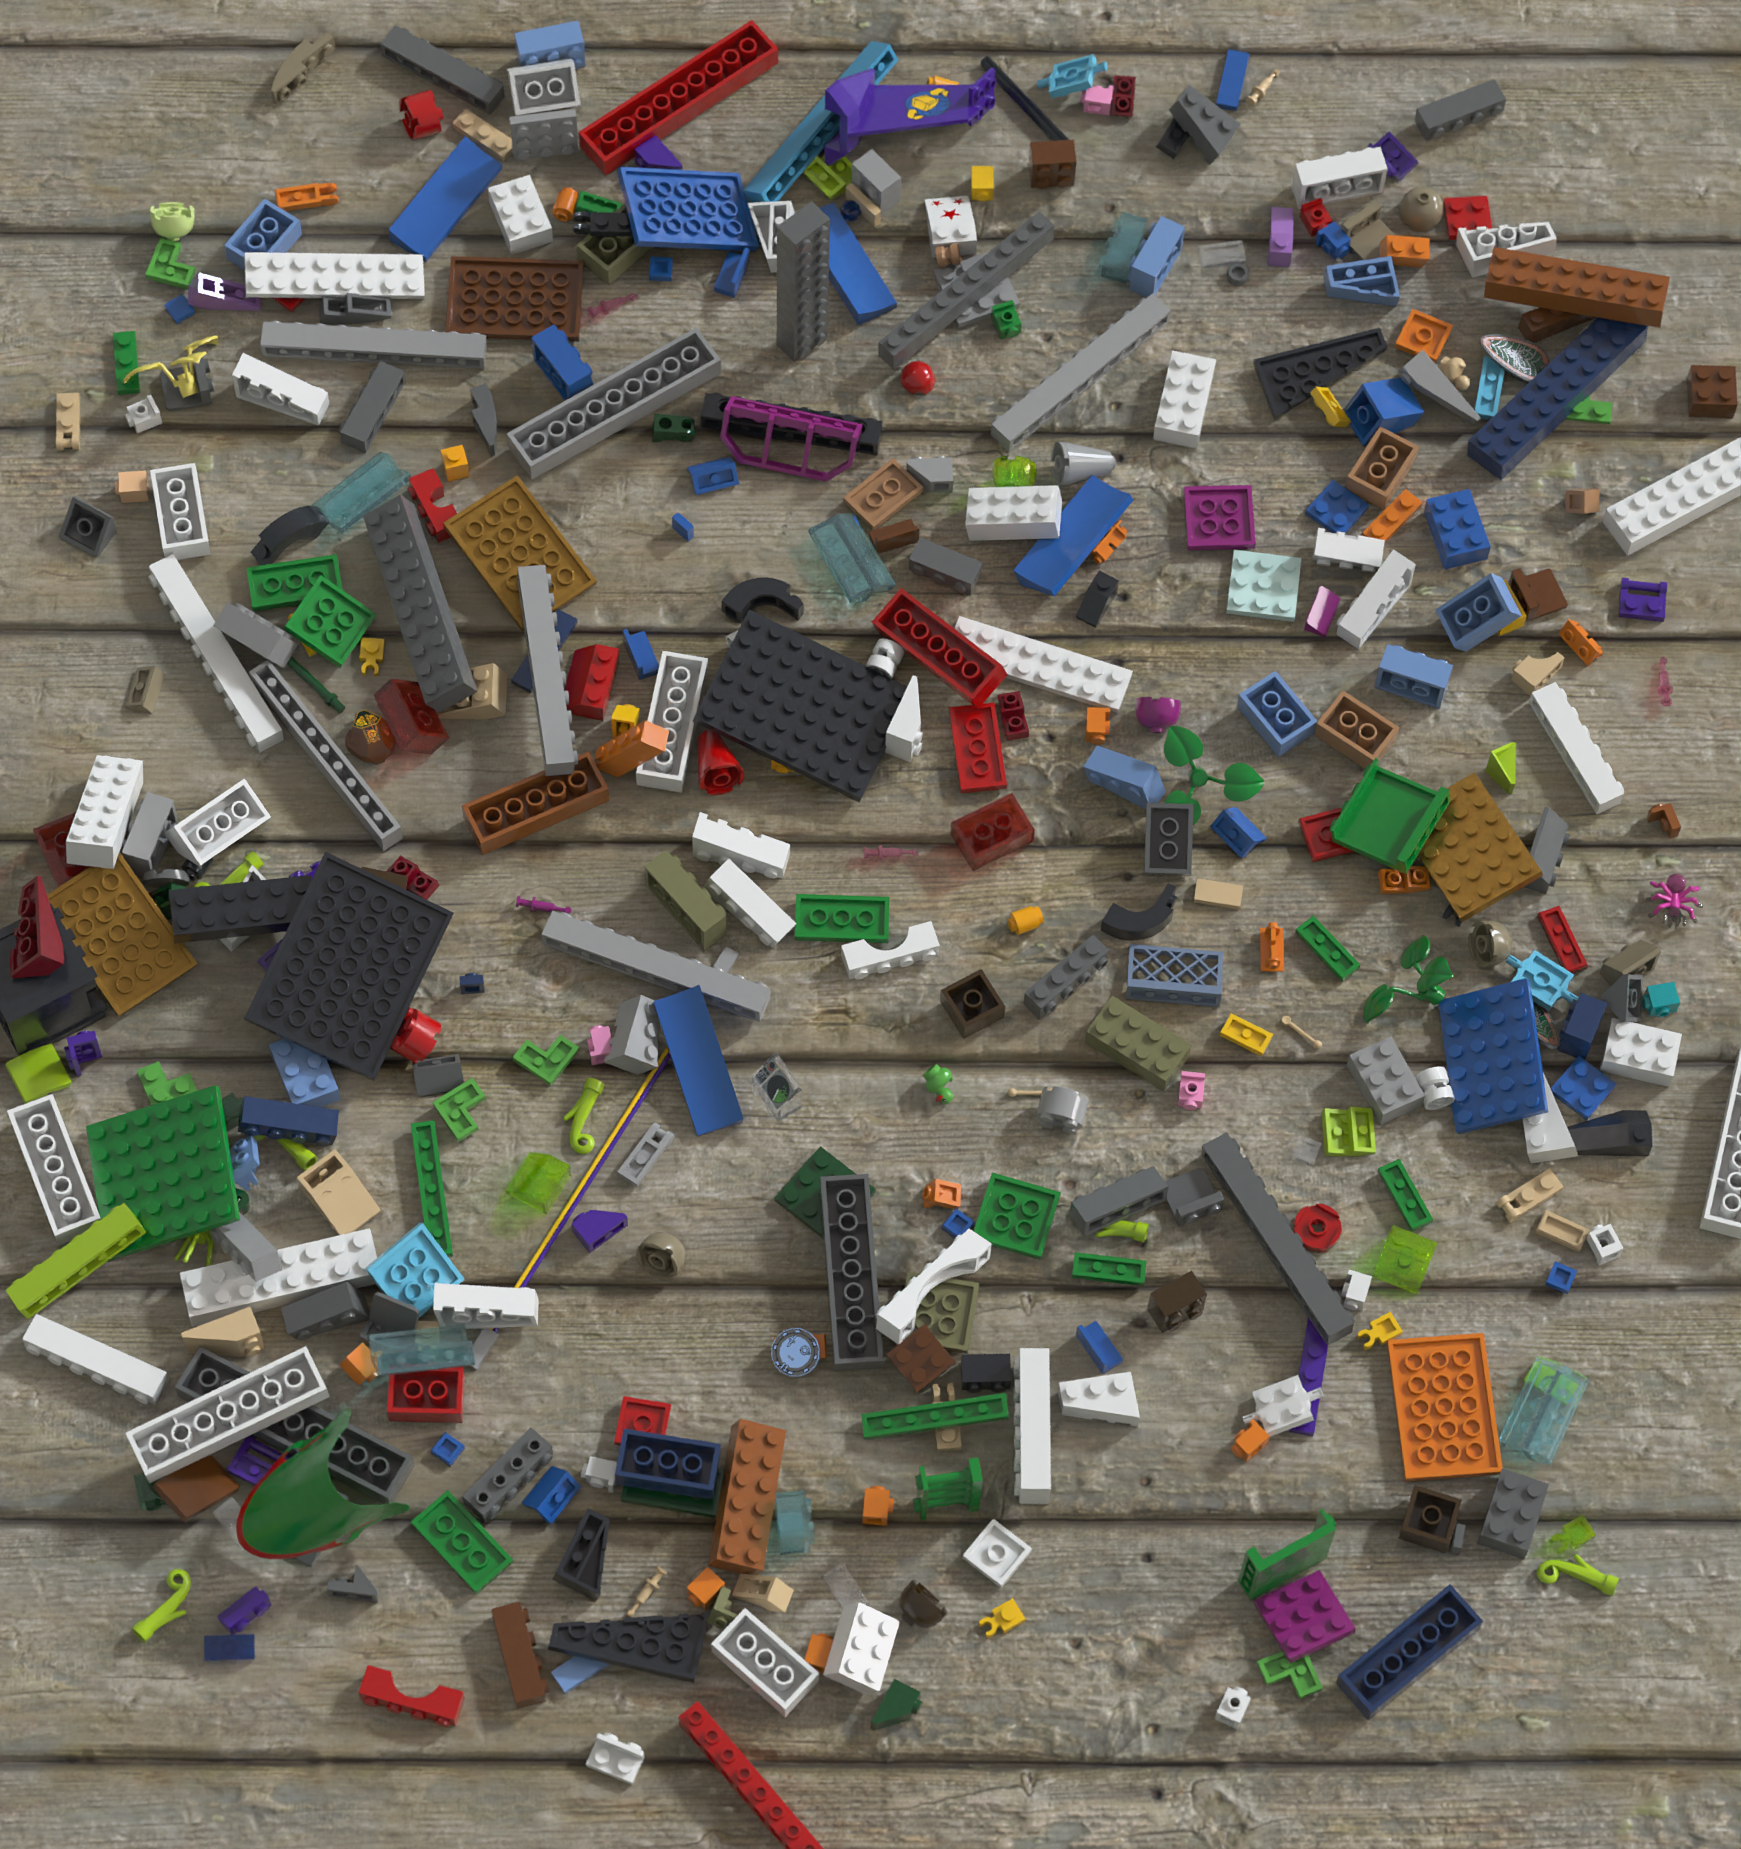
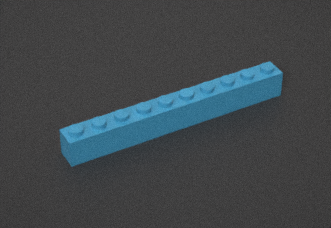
[743,41,898,203]

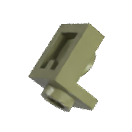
[707,1586,737,1630]

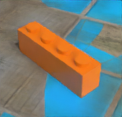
[595,720,669,778]

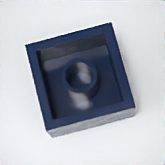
[1558,993,1608,1060]

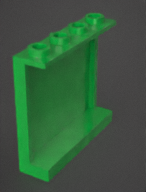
[1330,758,1450,874]
[1238,1509,1336,1601]

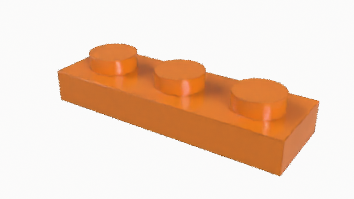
[1362,489,1423,544]

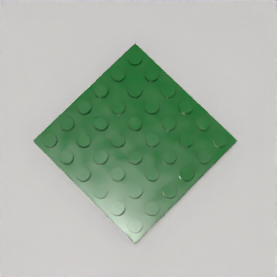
[86,1085,240,1261]

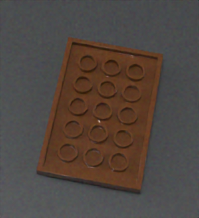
[445,256,584,342]

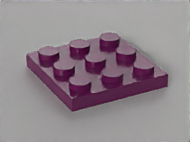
[1183,485,1256,550]
[1254,1570,1356,1664]

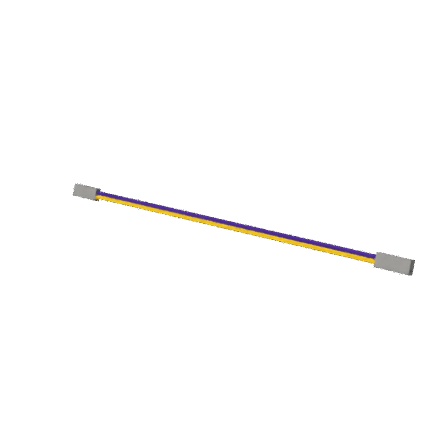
[463,947,739,1371]

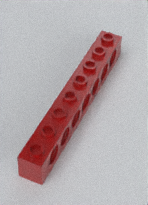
[678,1701,824,1849]

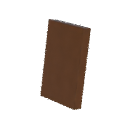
[153,1454,240,1523]

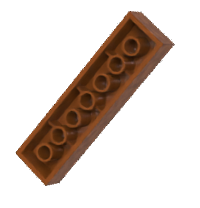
[1484,247,1670,328]

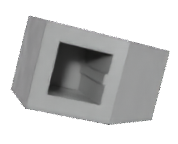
[906,456,953,493]

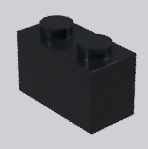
[961,1353,1011,1393]

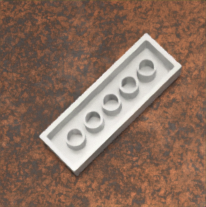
[636,651,708,793]
[66,755,143,869]
[7,1094,101,1246]
[1013,1348,1051,1504]

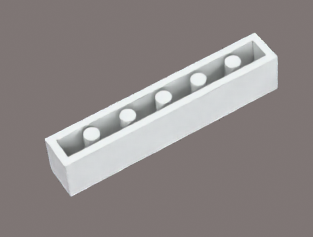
[1529,682,1624,815]
[22,1314,169,1405]

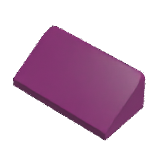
[1304,586,1341,637]

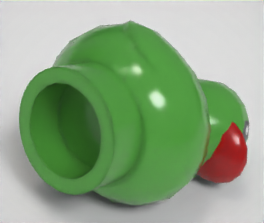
[922,1064,953,1104]

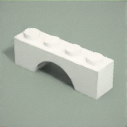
[841,921,940,979]

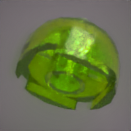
[992,456,1037,487]

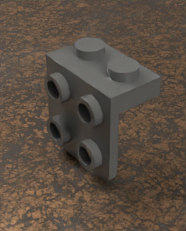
[160,357,214,411]
[1165,1168,1224,1227]
[358,1292,419,1360]

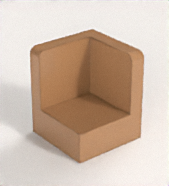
[1565,488,1600,514]

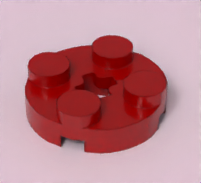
[1293,1204,1342,1253]

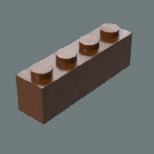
[1518,307,1597,343]
[491,1601,549,1709]

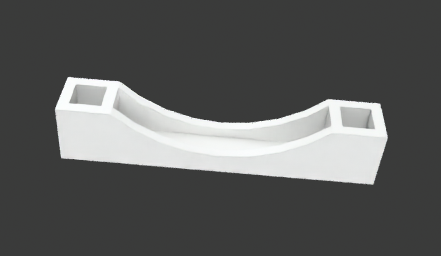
[876,1229,992,1344]

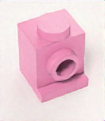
[1080,85,1113,116]
[587,1026,611,1065]
[1178,1071,1205,1110]

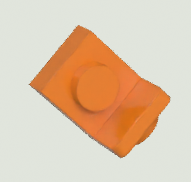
[922,1179,961,1209]

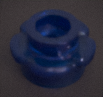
[840,200,862,221]

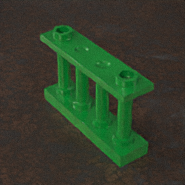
[913,1457,983,1520]

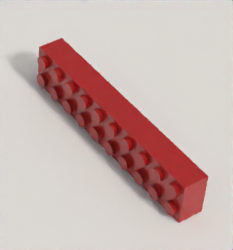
[578,20,779,176]

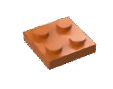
[1395,309,1453,364]

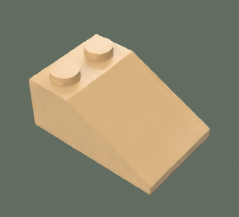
[181,1307,265,1357]

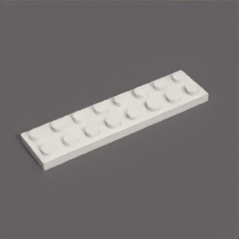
[244,252,425,299]
[955,616,1133,713]

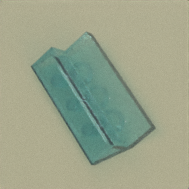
[312,452,412,532]
[808,513,896,603]
[368,1324,476,1376]
[1499,1356,1589,1465]

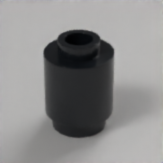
[182,857,213,881]

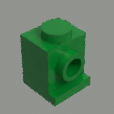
[991,300,1022,339]

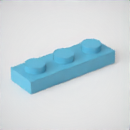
[1475,356,1504,420]

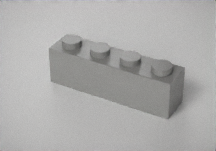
[210,1212,282,1282]

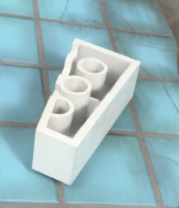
[1336,550,1416,649]
[692,812,790,879]

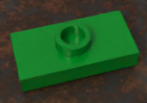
[575,191,623,214]

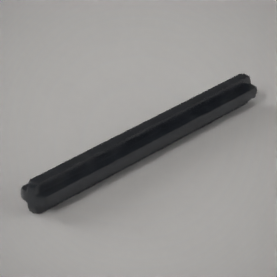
[980,56,1069,141]

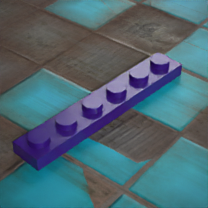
[1289,1317,1328,1436]

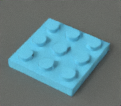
[365,1223,465,1318]

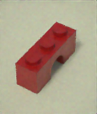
[407,468,457,543]

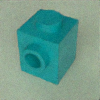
[1642,982,1680,1017]

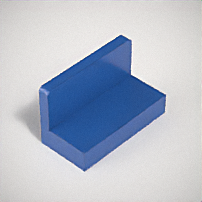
[714,248,750,298]
[687,457,739,495]
[623,629,659,680]
[1210,807,1267,858]
[1076,1321,1123,1375]
[522,1466,582,1524]

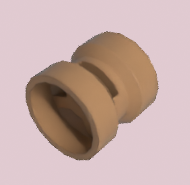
[935,243,962,269]

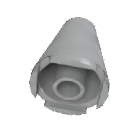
[1051,441,1116,486]

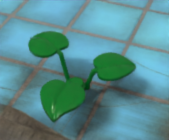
[1164,725,1264,825]
[1364,935,1454,1024]

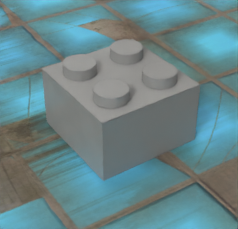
[852,149,901,215]

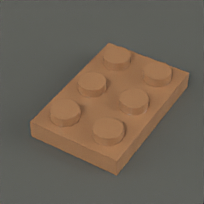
[843,458,924,530]

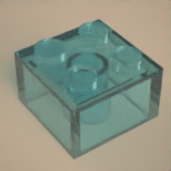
[775,1490,814,1555]

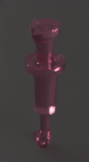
[588,293,638,318]
[1657,657,1673,707]
[863,845,918,860]

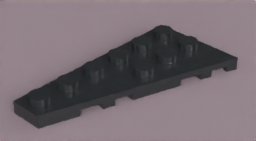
[1253,328,1387,420]
[548,1612,710,1683]

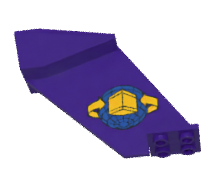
[825,68,996,166]

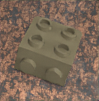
[1342,201,1395,260]

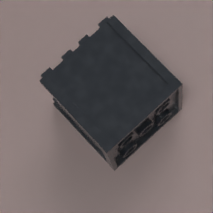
[0,903,107,1056]

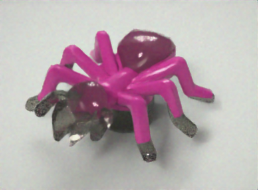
[1645,874,1703,929]

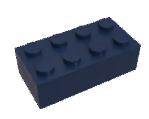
[615,1428,721,1500]

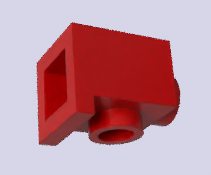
[1299,198,1332,237]

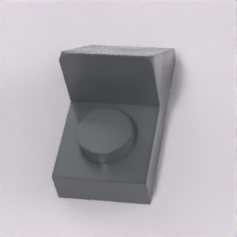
[327,1565,379,1603]

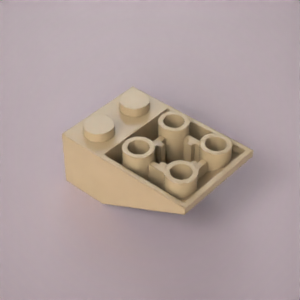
[432,663,508,720]
[297,1149,381,1235]

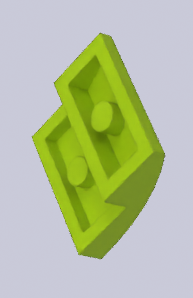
[802,154,852,200]
[5,1043,72,1104]
[1321,1107,1376,1157]

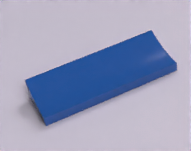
[389,136,502,262]
[819,203,897,325]
[1013,475,1133,596]
[653,985,744,1137]

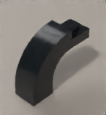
[250,506,330,565]
[721,577,804,623]
[1100,883,1178,941]

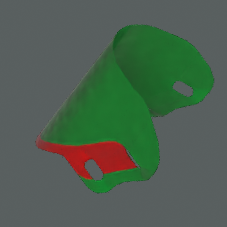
[236,1408,410,1559]

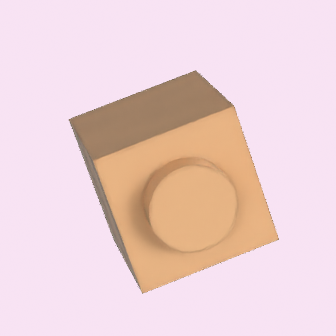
[115,470,149,503]

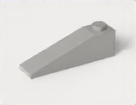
[1398,350,1481,424]

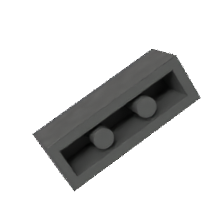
[908,537,982,595]

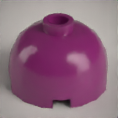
[1135,697,1181,734]

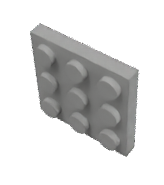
[509,109,578,160]
[933,252,1020,328]

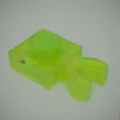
[1549,1515,1596,1554]

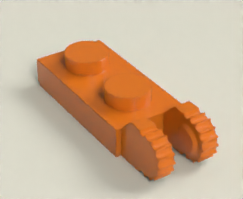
[275,183,339,211]

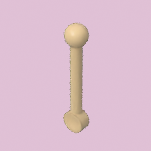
[1282,1016,1322,1049]
[1008,1088,1053,1097]

